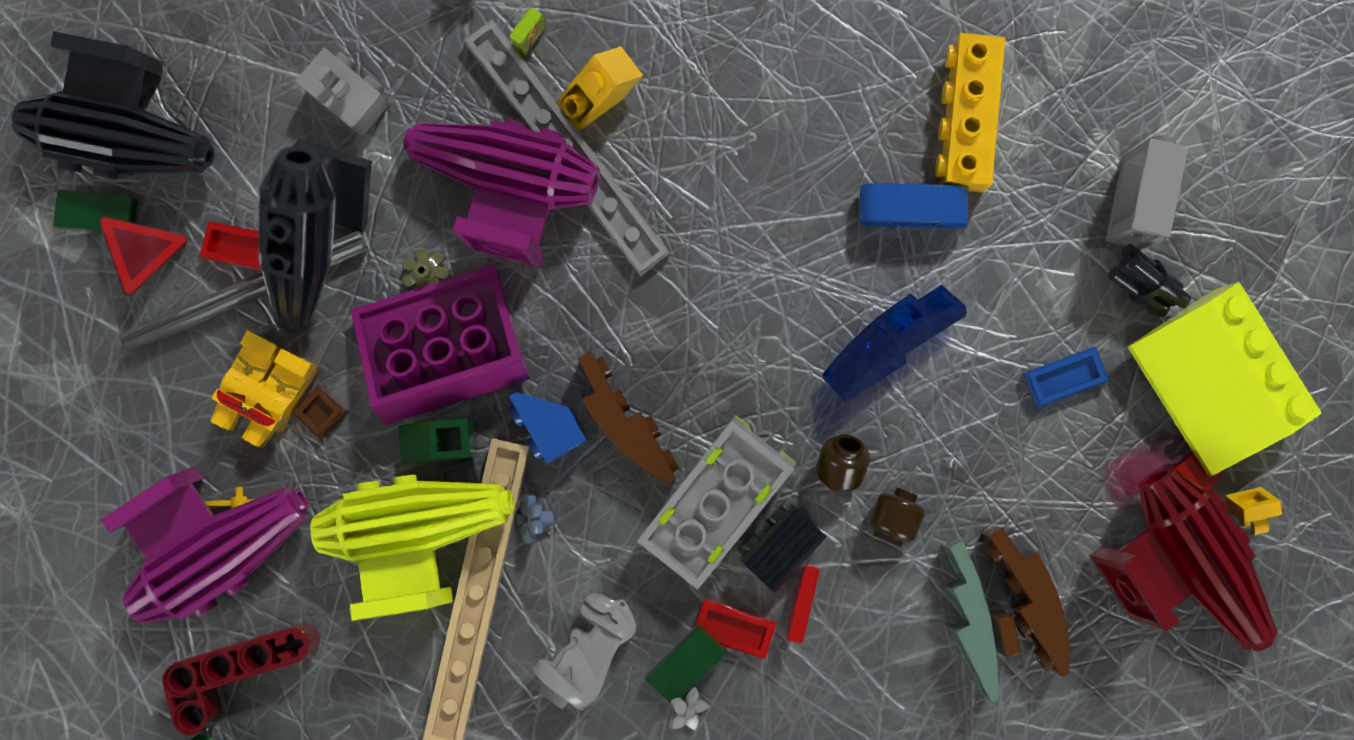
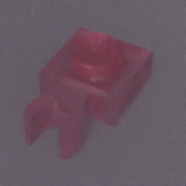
[1108,439,1183,495]

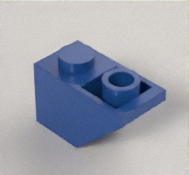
[508,392,589,463]

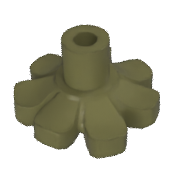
[403,249,451,289]

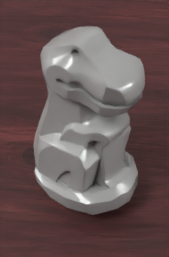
[532,592,637,711]

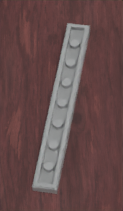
[463,19,670,277]

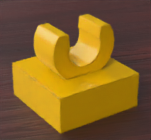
[1225,487,1282,535]

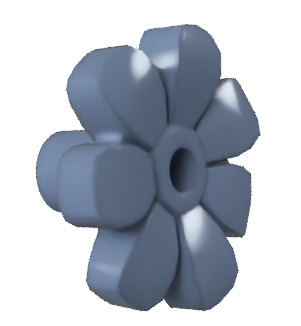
[515,495,554,544]

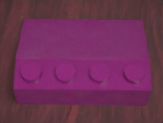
[351,264,531,426]

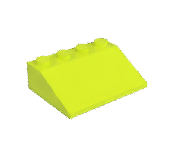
[1127,282,1322,476]

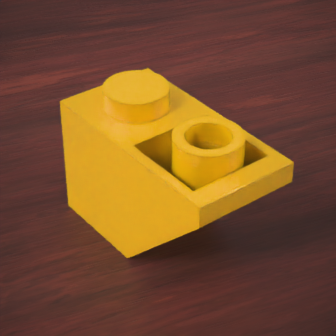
[556,46,643,131]

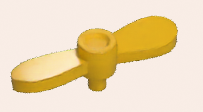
[204,487,254,508]

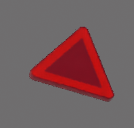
[99,217,187,296]

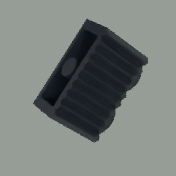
[739,504,827,593]

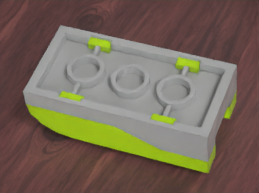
[637,415,796,590]

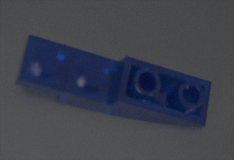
[822,285,967,402]

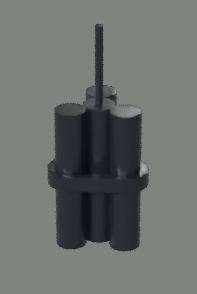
[1108,244,1191,317]

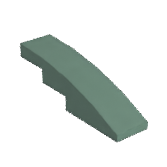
[942,538,999,703]

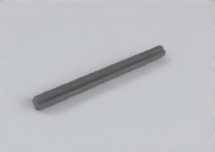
[120,231,368,352]

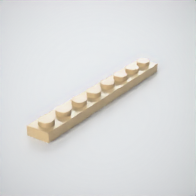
[423,438,530,740]

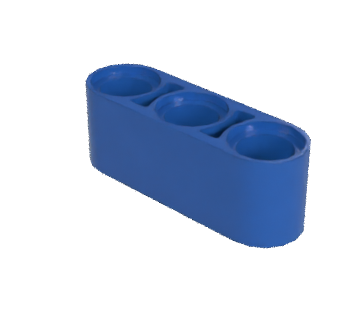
[859,183,969,229]

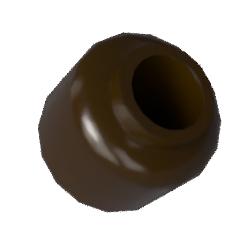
[816,434,870,492]
[869,487,925,547]

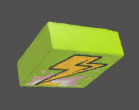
[510,7,546,56]

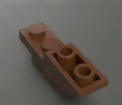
[577,351,679,483]
[981,526,1070,677]

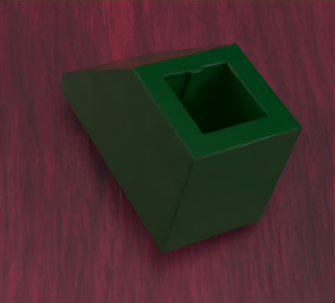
[398,418,478,463]

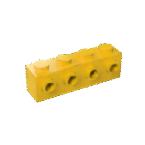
[935,33,1005,193]

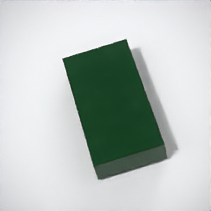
[53,190,137,233]
[646,623,727,703]

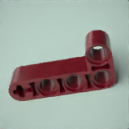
[162,623,320,736]

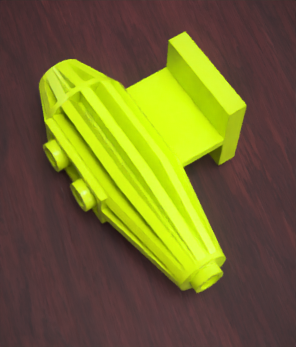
[310,475,514,621]

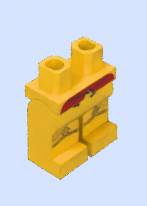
[210,330,321,448]

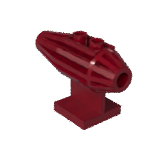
[1089,467,1278,651]

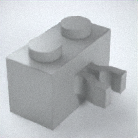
[295,47,390,138]

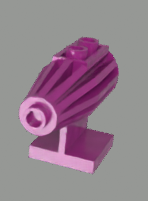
[403,119,600,268]
[101,466,310,624]

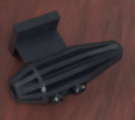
[12,31,215,180]
[258,139,372,331]

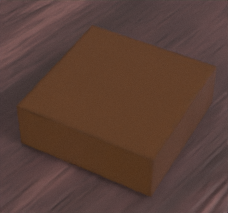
[292,385,348,438]
[990,611,1021,657]

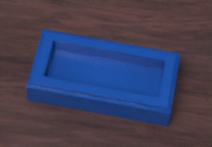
[1022,346,1109,408]

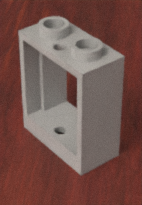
[1105,135,1189,250]

